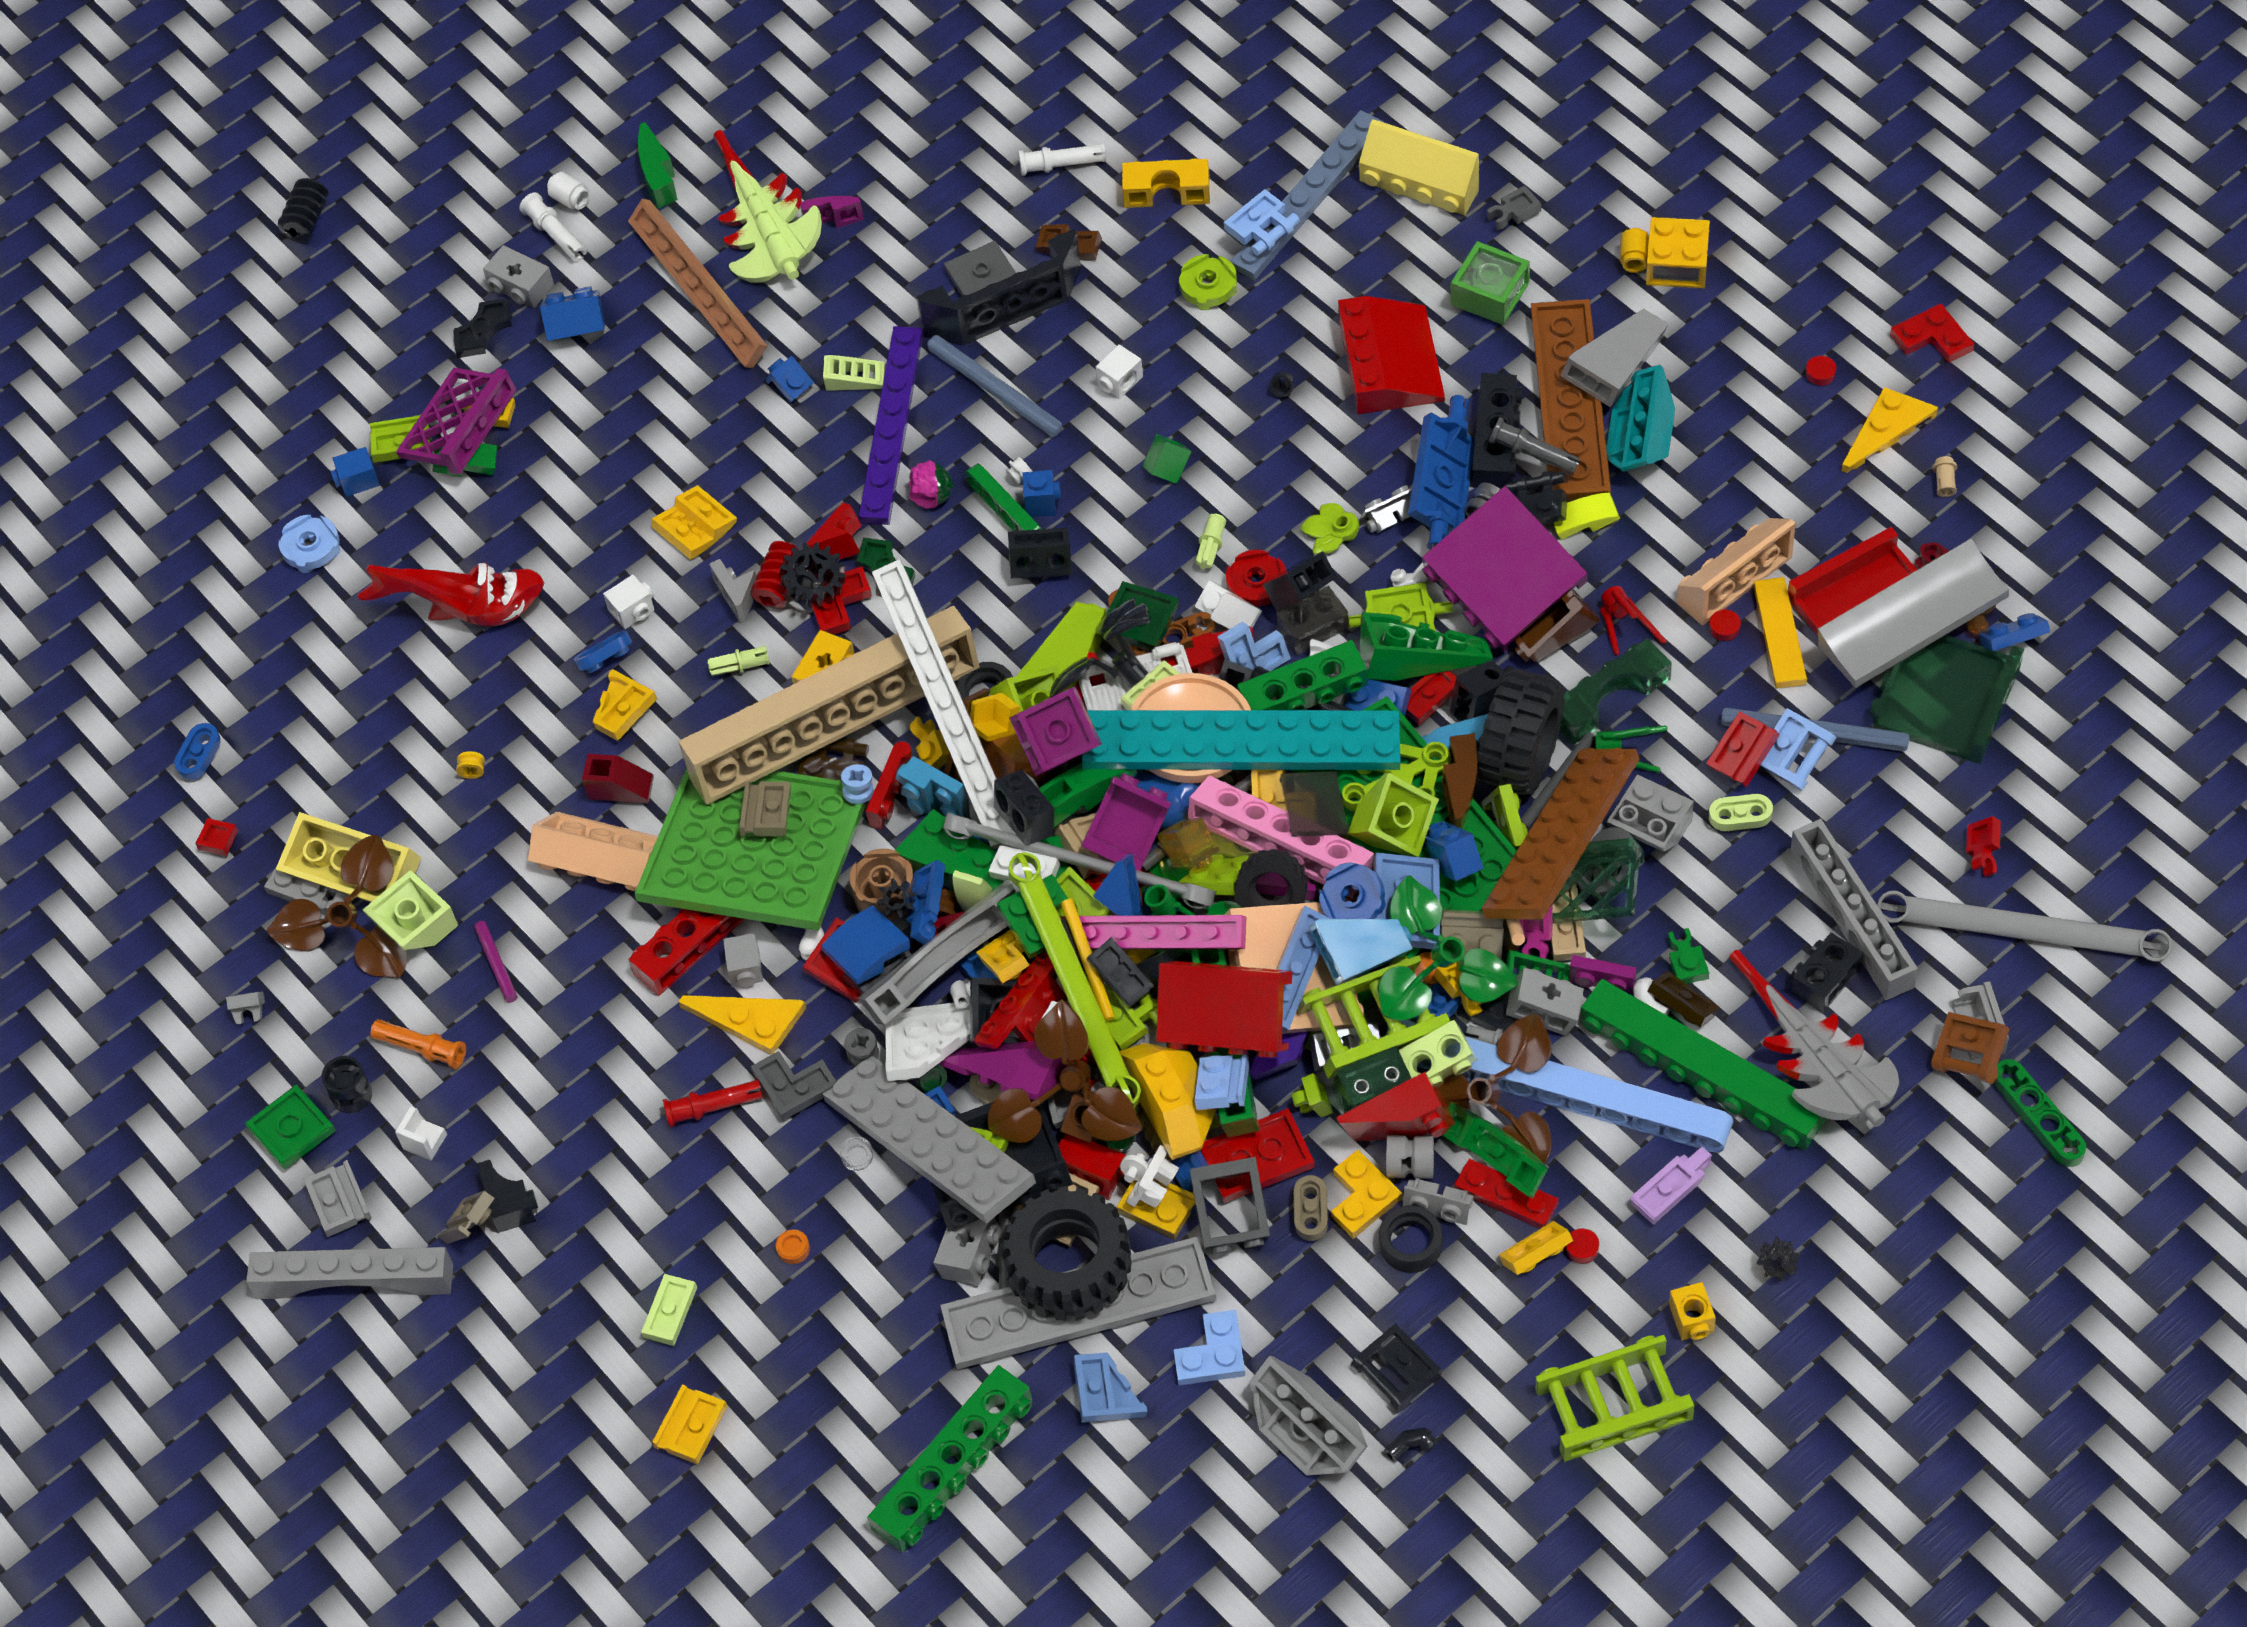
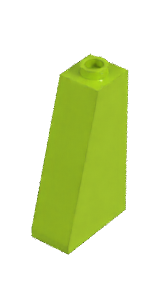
[1017,602,1106,690]

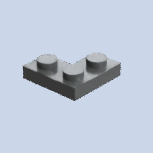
[751,1051,837,1120]

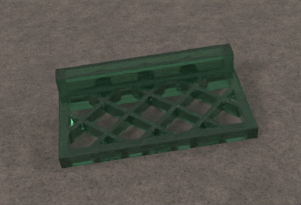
[1516,838,1645,923]

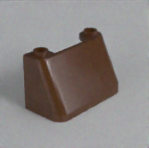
[1515,589,1601,662]

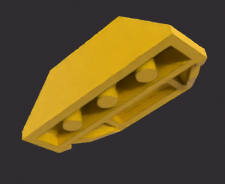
[1119,1043,1217,1160]

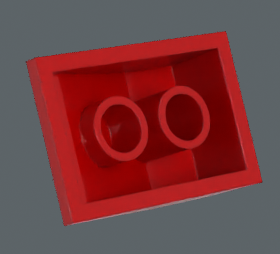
[1336,1072,1455,1141]

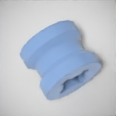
[841,764,874,804]

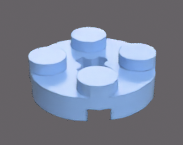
[278,515,340,573]

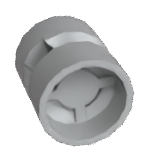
[1386,1135,1434,1179]

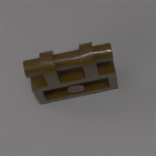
[797,738,869,781]

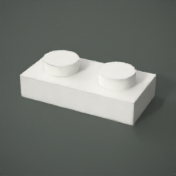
[989,844,1061,881]

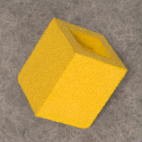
[970,692,1020,741]

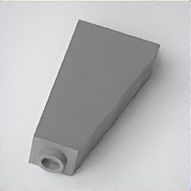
[1560,309,1669,407]

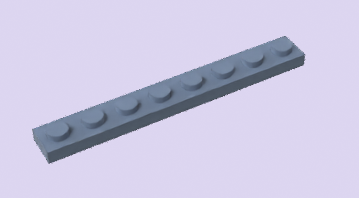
[1230,110,1384,281]

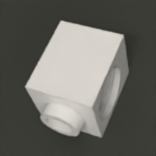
[1096,345,1143,399]

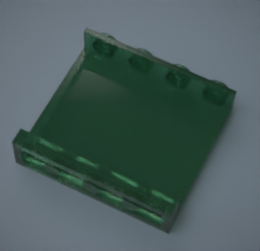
[1870,635,2024,764]

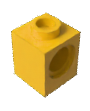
[1669,1282,1716,1340]

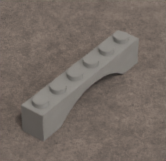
[858,880,1020,1025]
[246,1247,453,1299]

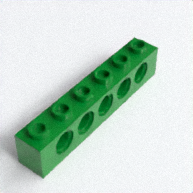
[867,1365,1033,1553]

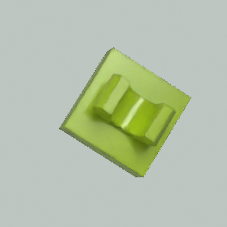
[1292,1073,1333,1118]

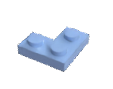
[1217,622,1290,671]
[1174,1310,1246,1385]

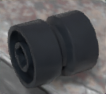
[321,1056,372,1114]

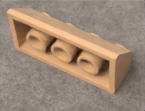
[1677,518,1796,626]
[528,812,658,891]

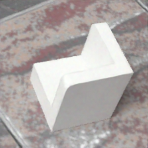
[395,1106,447,1161]

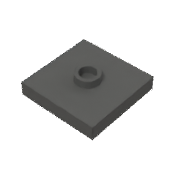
[944,241,1016,296]

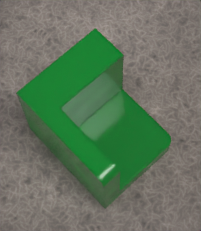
[1143,434,1192,483]

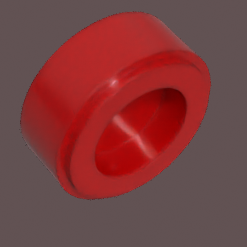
[1806,356,1836,386]
[1709,609,1741,641]
[1566,1228,1600,1264]

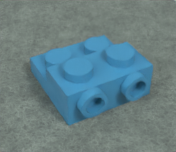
[896,756,970,817]

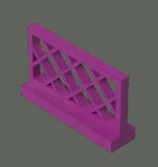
[396,367,517,475]

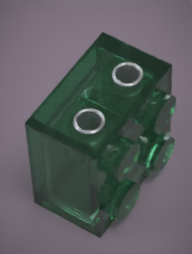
[1332,1046,1412,1113]

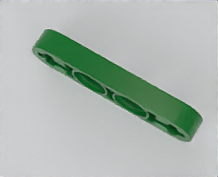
[965,463,1041,531]
[1994,1059,2086,1167]

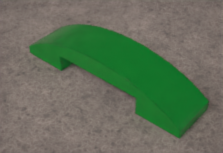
[1443,1102,1548,1198]

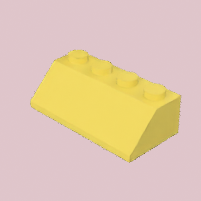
[1359,119,1479,216]
[276,812,421,902]

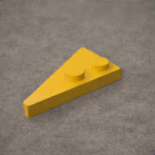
[678,995,806,1055]

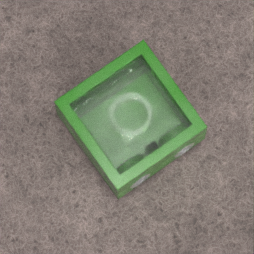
[1451,241,1530,325]

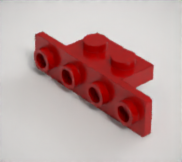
[974,951,1068,1049]

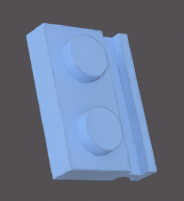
[1195,1054,1249,1110]

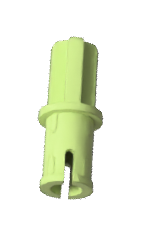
[1195,514,1226,570]
[708,645,770,676]

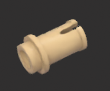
[1933,456,1957,497]

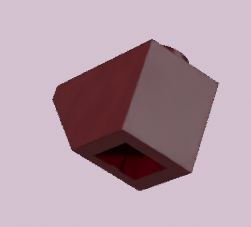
[582,753,654,803]

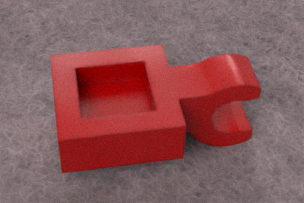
[1966,816,2001,877]

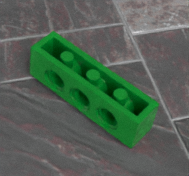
[1237,640,1368,710]

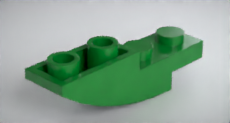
[1039,763,1138,827]

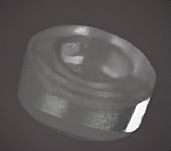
[840,1137,873,1171]

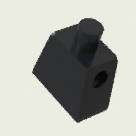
[1449,661,1514,722]

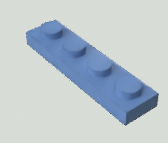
[1276,906,1331,1034]

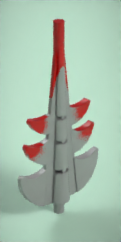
[1729,950,1899,1127]

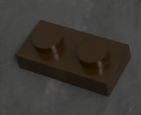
[1648,971,1720,1028]

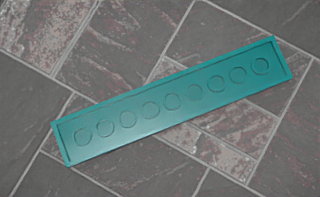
[1082,710,1401,770]

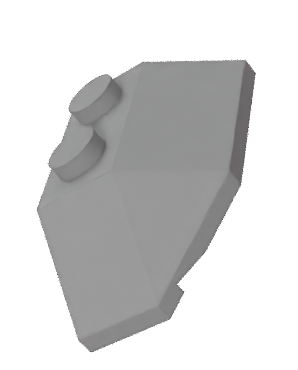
[1250,1356,1368,1476]

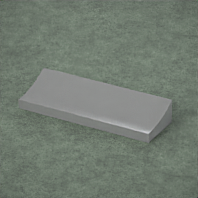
[1818,538,2009,688]

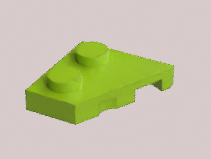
[1481,784,1528,850]

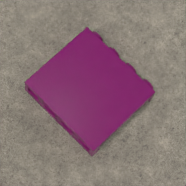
[1422,486,1588,653]

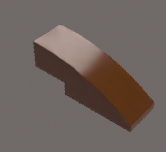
[1441,733,1477,829]

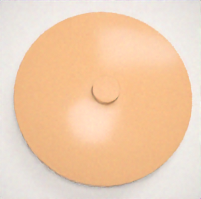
[1131,673,1251,783]

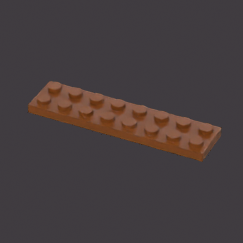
[1531,299,1611,501]
[1482,748,1640,920]

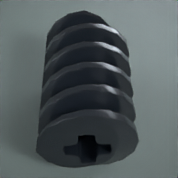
[278,178,329,243]

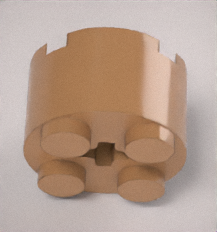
[850,849,914,921]

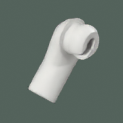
[799,927,824,961]
[1633,977,1670,1016]

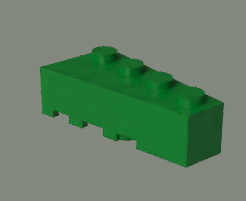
[895,809,1004,892]

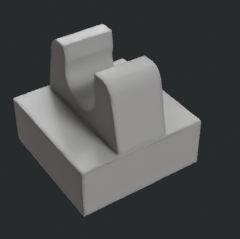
[226,991,265,1024]

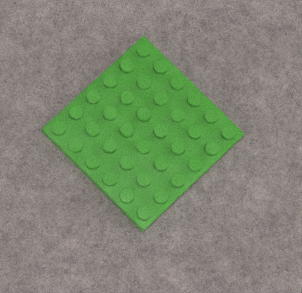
[635,768,867,931]

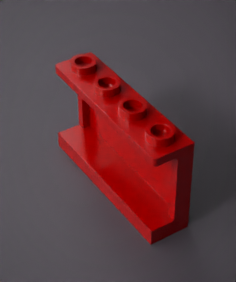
[1788,527,1917,636]
[1157,961,1292,1057]

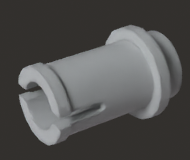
[1465,1025,1503,1046]

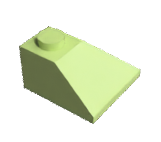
[363,870,458,950]

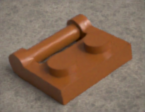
[1932,1012,2010,1084]

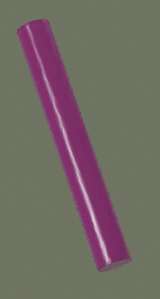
[474,921,518,1003]

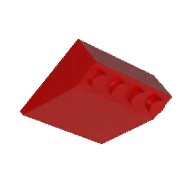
[1338,296,1445,415]

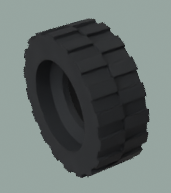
[1235,849,1308,908]

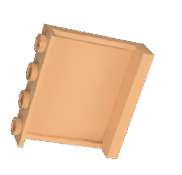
[1224,902,1364,1034]

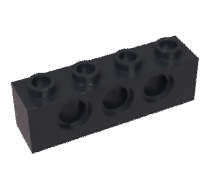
[1473,373,1523,489]

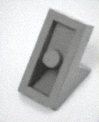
[709,559,756,623]

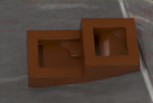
[1035,224,1102,260]

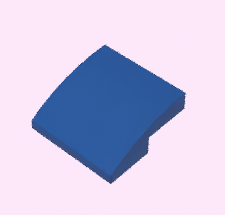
[821,905,910,985]

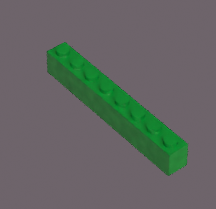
[1580,979,1826,1151]

